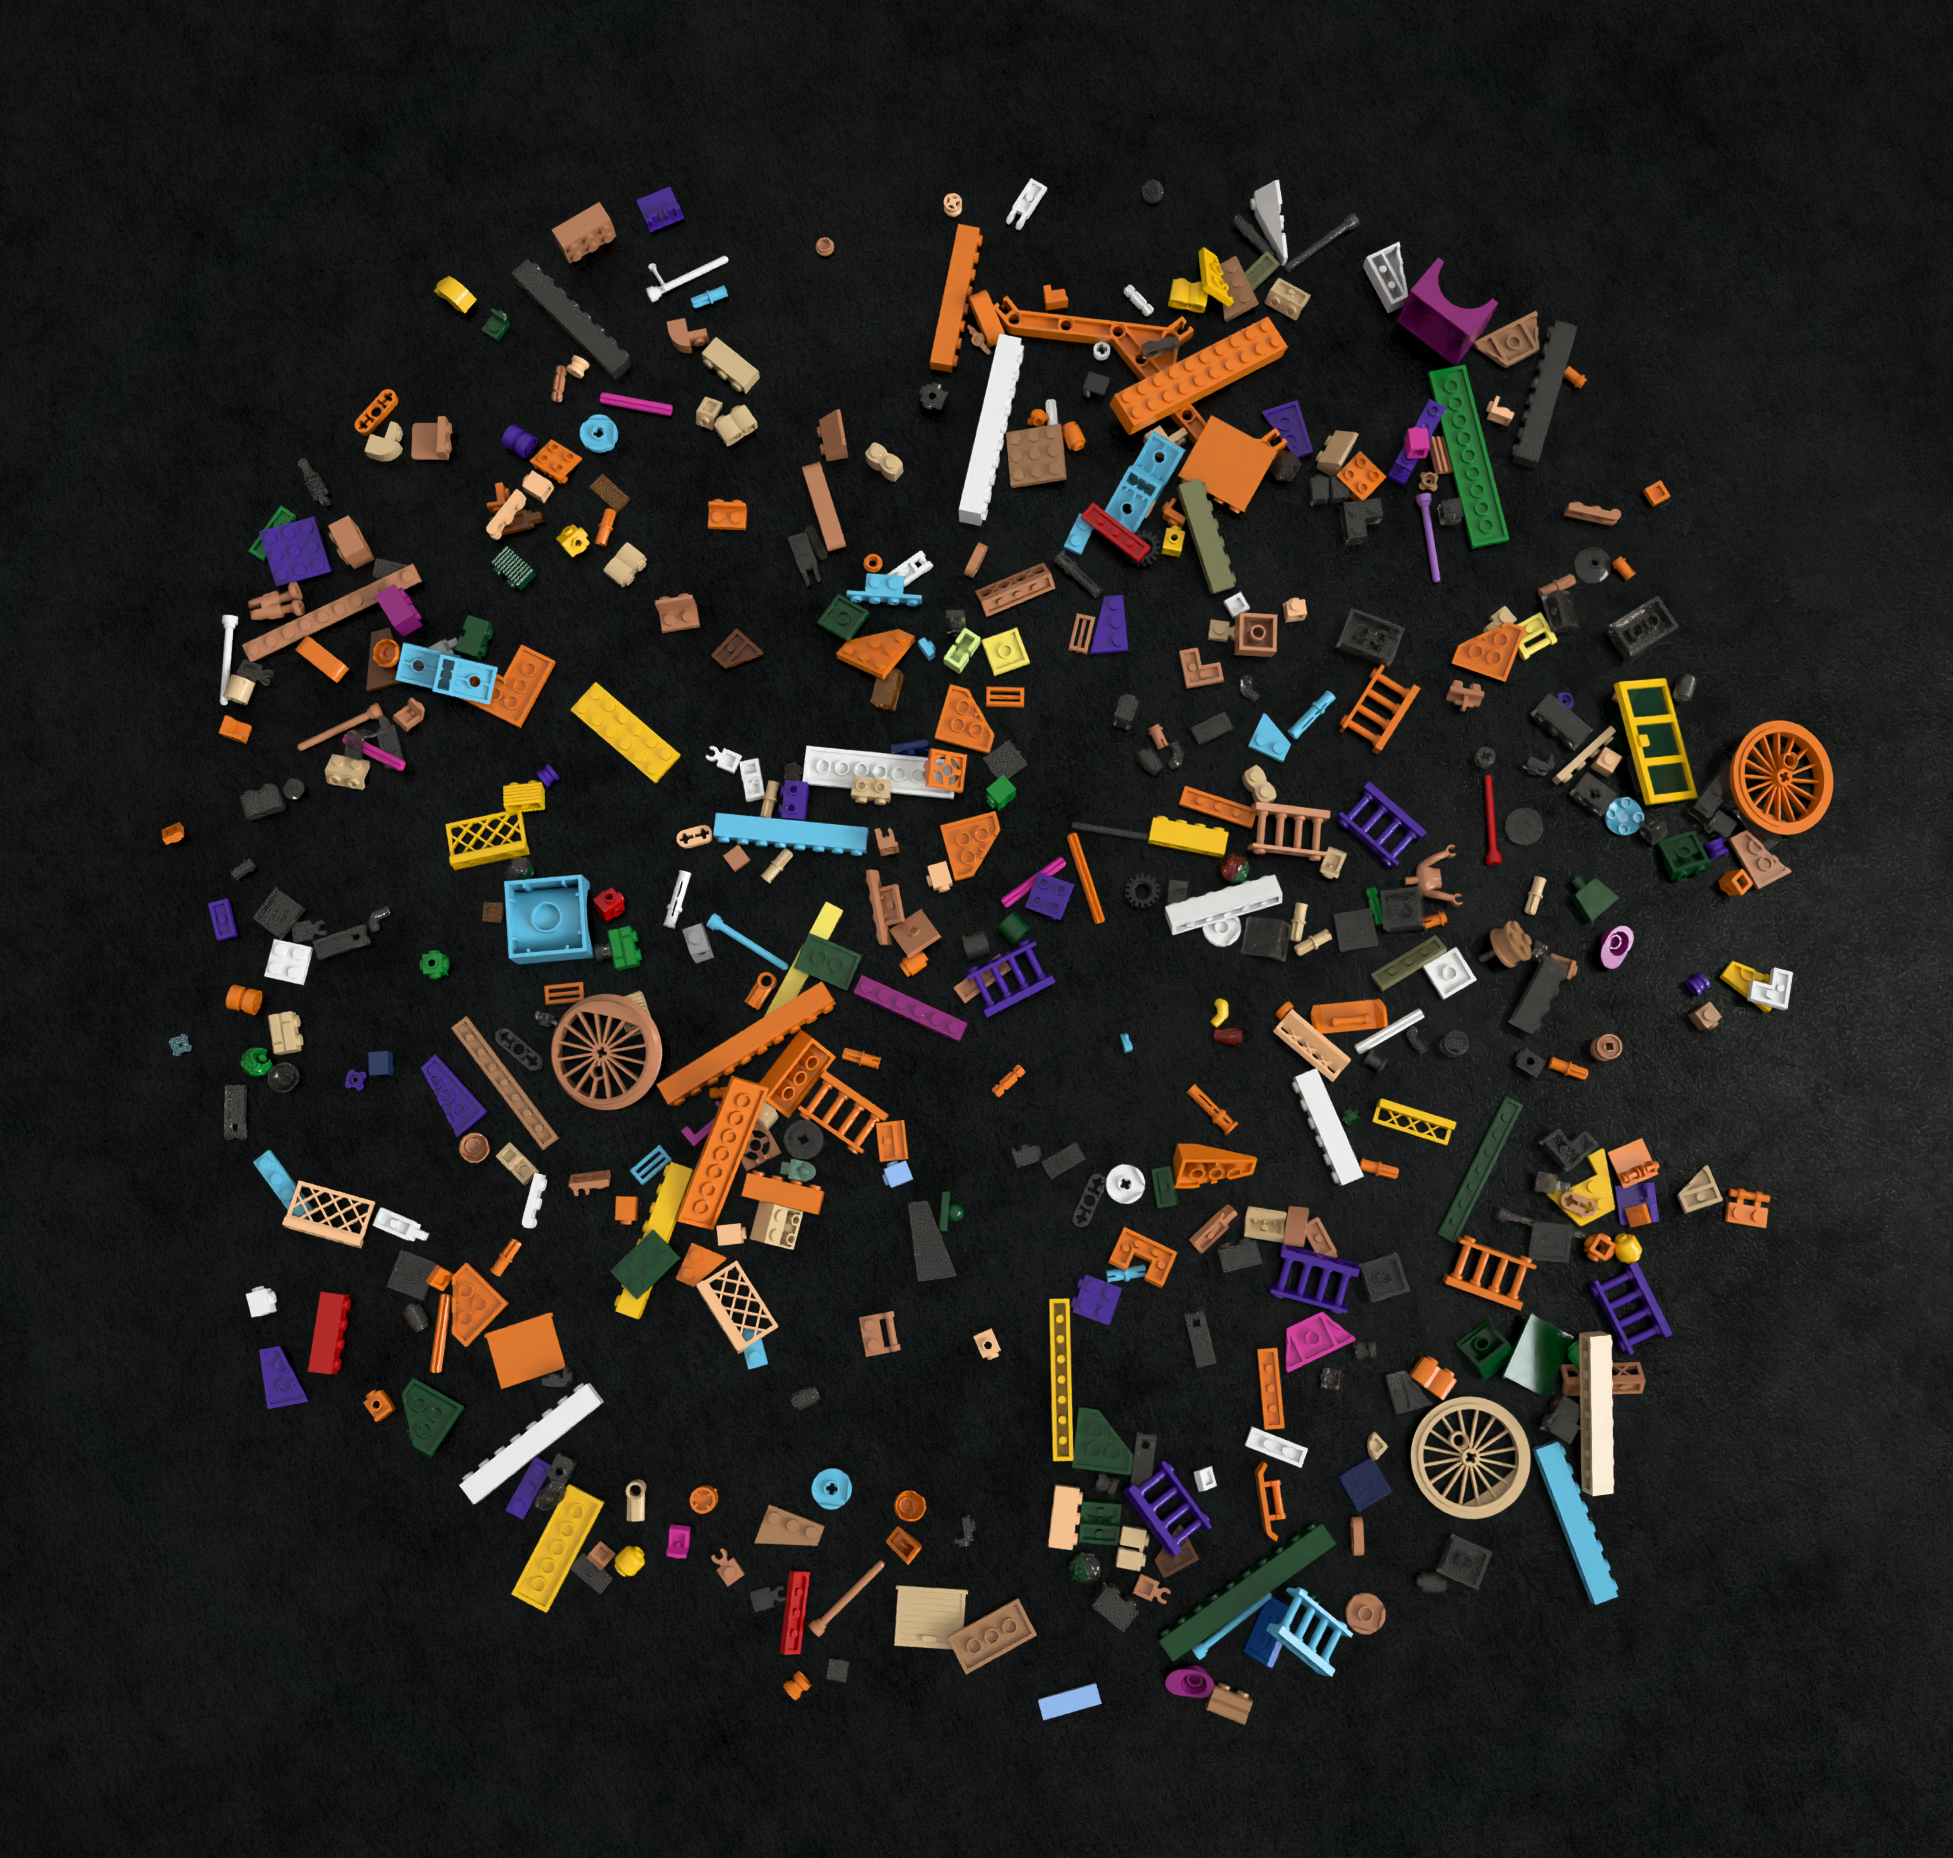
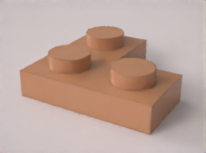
[1179,648,1224,689]

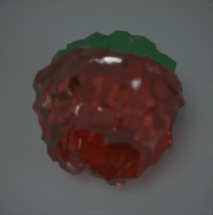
[1220,854,1250,884]

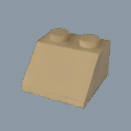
[1316,430,1359,478]

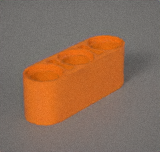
[968,290,1005,348]
[295,635,349,683]

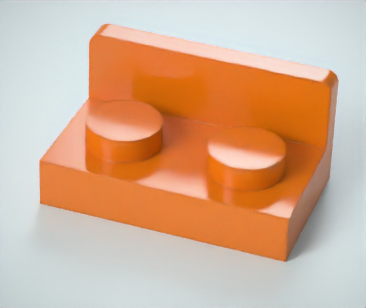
[708,499,747,530]

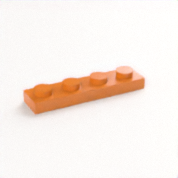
[1179,786,1256,829]
[1257,1348,1285,1430]

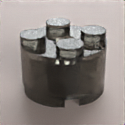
[784,1120,825,1160]

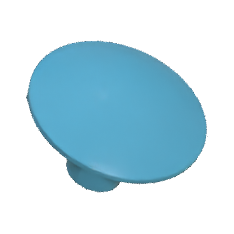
[1605,797,1644,835]

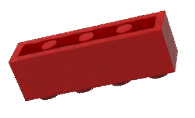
[308,1292,351,1374]

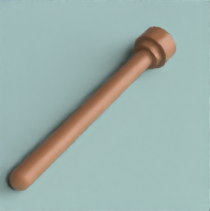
[297,703,384,751]
[808,1561,885,1637]

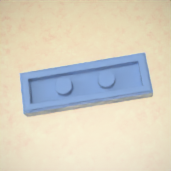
[1038,1682,1101,1720]

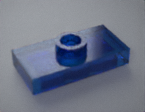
[891,739,929,756]

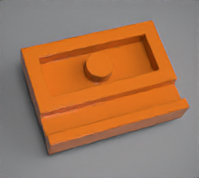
[876,1120,908,1162]

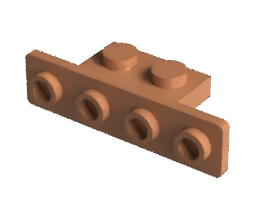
[866,870,905,946]

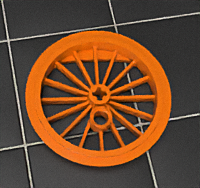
[1730,721,1833,835]

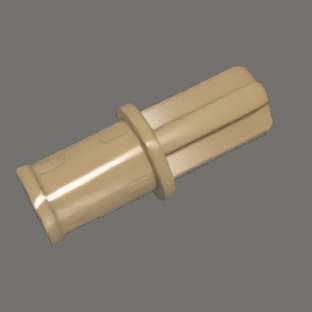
[760,781,780,818]
[761,848,793,884]
[1524,876,1547,915]
[1290,903,1308,942]
[1294,929,1332,956]

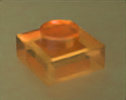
[482,902,504,923]

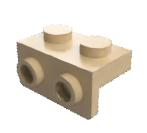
[325,754,370,790]
[851,776,891,805]
[1244,1206,1287,1243]

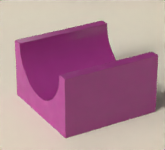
[1397,258,1498,366]

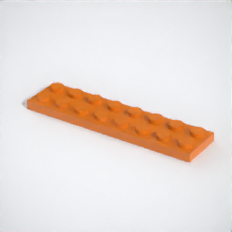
[676,1076,769,1230]

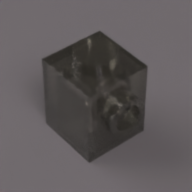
[1437,498,1464,526]

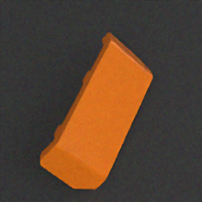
[1311,999,1388,1034]
[1255,1461,1286,1542]

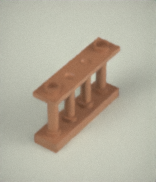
[1248,802,1330,861]

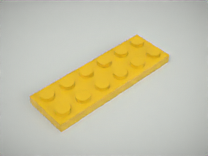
[570,682,681,784]
[512,1484,605,1613]

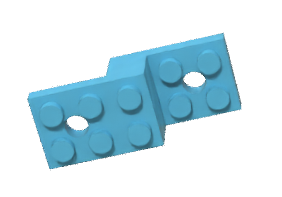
[1105,431,1185,534]
[395,642,498,705]

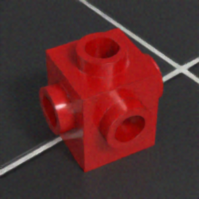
[593,887,625,922]

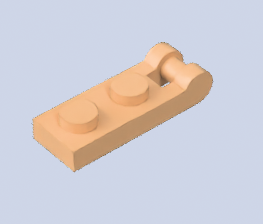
[486,489,526,540]

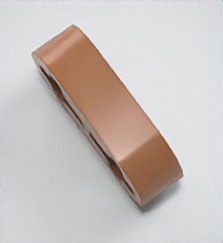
[964,542,988,578]
[1558,1192,1597,1217]
[1350,1517,1364,1556]

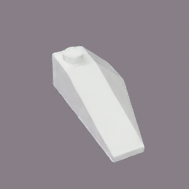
[1250,180,1288,266]

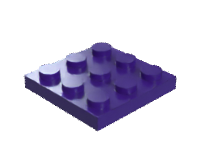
[259,517,332,587]

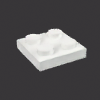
[264,939,313,985]
[1422,947,1477,1000]

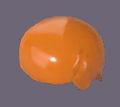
[373,639,402,667]
[894,1490,926,1522]

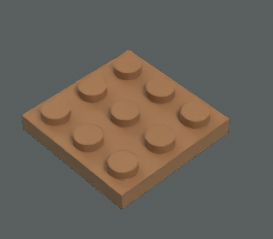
[1006,424,1067,488]

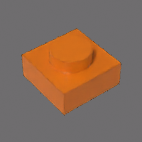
[1643,480,1670,507]
[162,822,184,845]
[1625,1203,1651,1228]
[426,1265,454,1291]

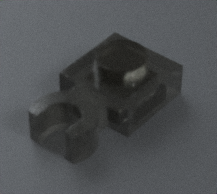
[237,659,274,686]
[291,920,328,943]
[534,1011,558,1027]
[750,1585,786,1612]

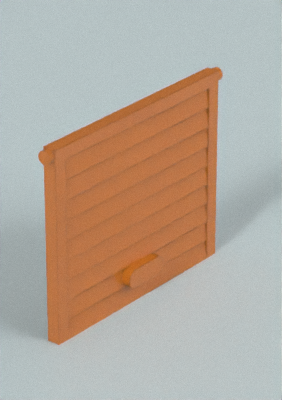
[484,1312,566,1389]

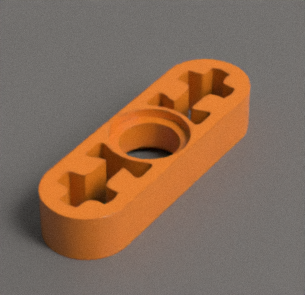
[355,389,398,436]

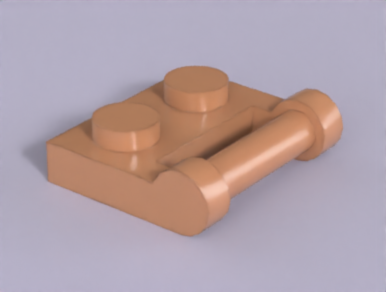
[859,1311,901,1357]

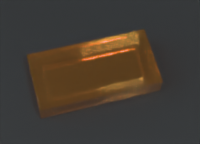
[590,474,630,513]

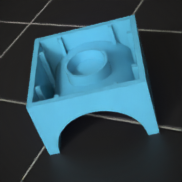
[504,875,595,964]

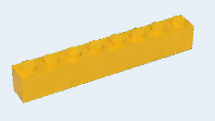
[614,1162,694,1319]
[1049,1298,1073,1461]

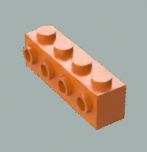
[742,1170,825,1215]

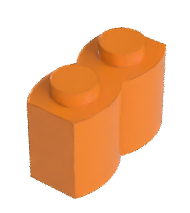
[1408,1356,1457,1400]

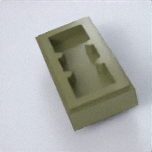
[1245,251,1280,291]

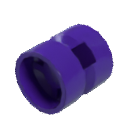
[501,424,537,459]

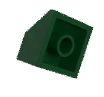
[1455,1320,1513,1380]

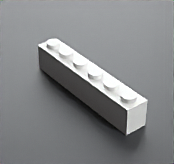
[1165,875,1283,935]
[1292,1068,1364,1186]

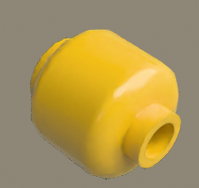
[1613,1233,1642,1264]
[615,1546,645,1576]

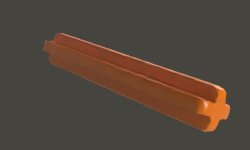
[430,1294,452,1373]

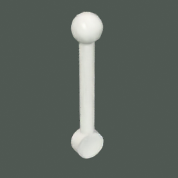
[649,263,669,291]

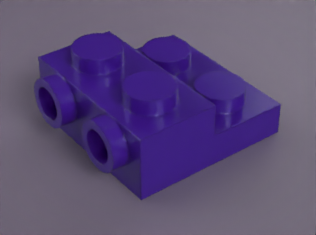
[1070,1275,1122,1325]

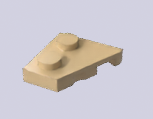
[1677,1165,1723,1214]

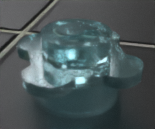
[169,1034,192,1056]

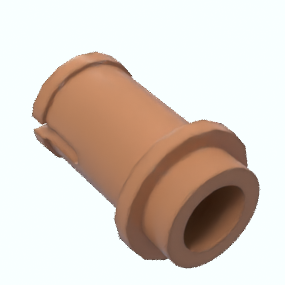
[1148,724,1169,750]

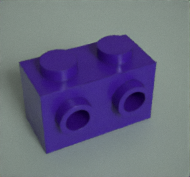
[779,780,809,822]

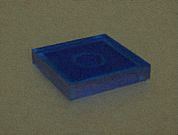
[1337,1457,1393,1512]

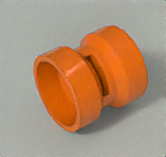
[783,1671,811,1700]

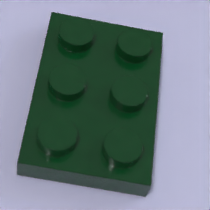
[794,933,862,991]
[610,1229,681,1300]

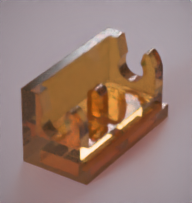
[871,669,904,711]

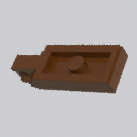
[489,509,544,536]

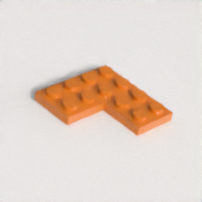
[458,645,556,728]

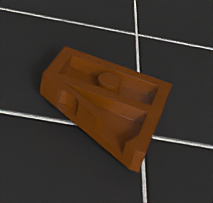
[711,628,764,670]

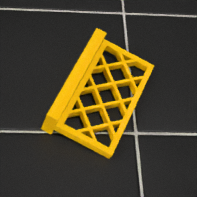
[446,811,530,870]

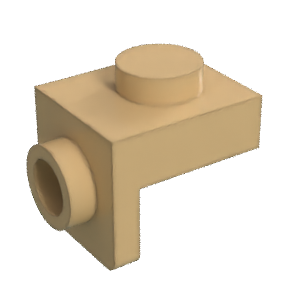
[1320,846,1347,879]

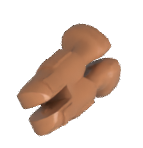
[248,581,305,620]

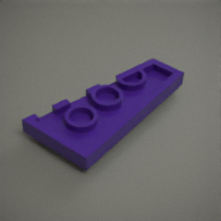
[421,1055,488,1138]

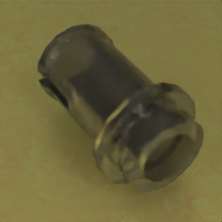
[230,858,256,881]

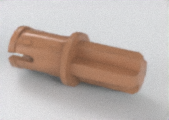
[1538,574,1576,600]

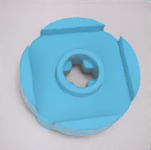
[580,415,618,453]
[812,1468,852,1509]

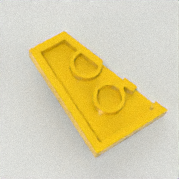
[1199,247,1234,307]
[1720,961,1772,1013]

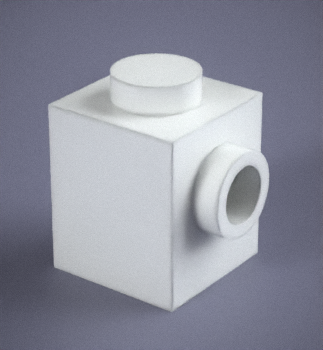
[246,1286,277,1317]

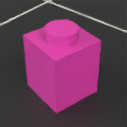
[1404,427,1430,459]

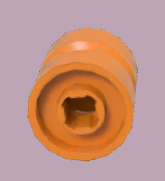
[226,984,262,1015]

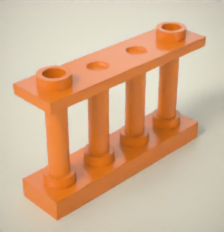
[1340,665,1421,755]
[798,1070,889,1155]
[1443,1235,1536,1310]

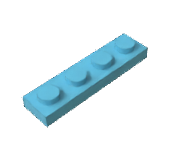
[253,1150,314,1219]

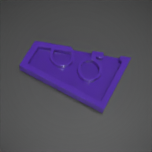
[1262,400,1313,459]
[1090,595,1128,655]
[259,1346,309,1409]

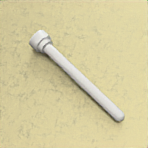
[646,256,728,303]
[220,615,238,705]

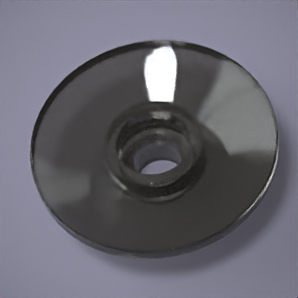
[1574,547,1612,584]

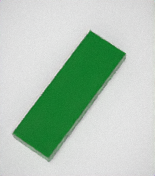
[249,506,298,563]

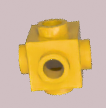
[556,524,590,557]

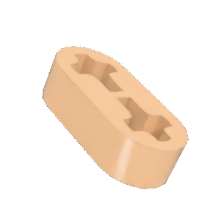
[676,825,713,849]

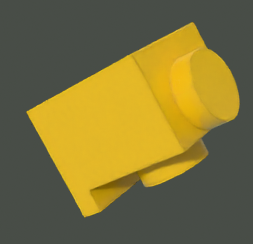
[1161,526,1185,557]

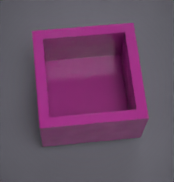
[375,584,423,637]

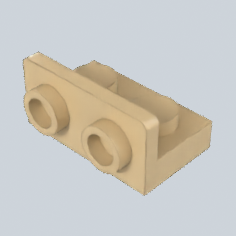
[1265,278,1311,320]

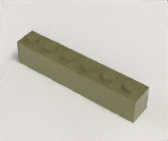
[1176,478,1236,595]

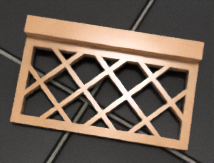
[282,1181,375,1248]
[696,1261,778,1354]

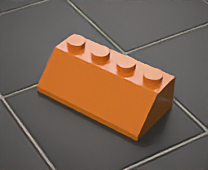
[759,1030,836,1118]

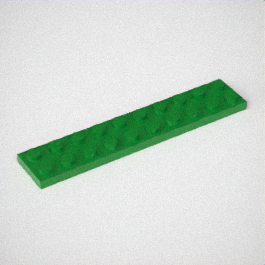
[1428,365,1509,549]

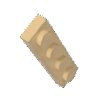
[1552,726,1616,785]

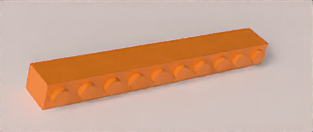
[657,981,836,1107]

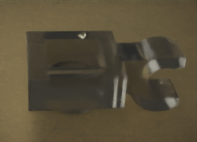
[1534,1171,1570,1195]

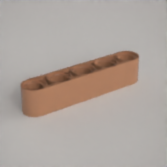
[802,462,846,552]

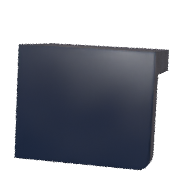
[368,1051,393,1076]

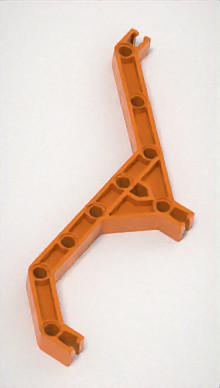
[994,296,1287,454]

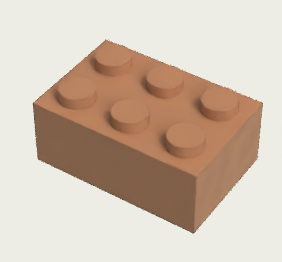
[552,202,616,264]

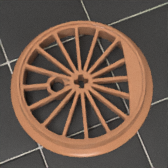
[551,994,662,1110]

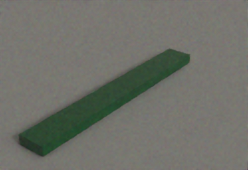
[1436,1096,1523,1244]

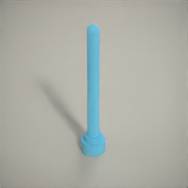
[706,913,789,970]
[1192,1593,1272,1660]

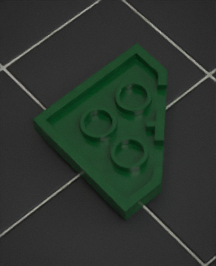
[402,1378,464,1459]
[1072,1407,1133,1475]

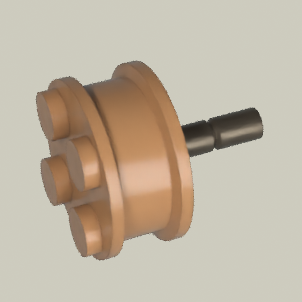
[1478,921,1532,968]

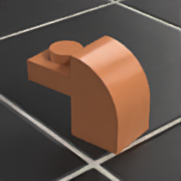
[667,318,709,353]

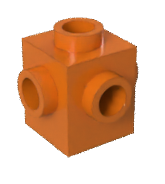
[1583,1233,1616,1262]

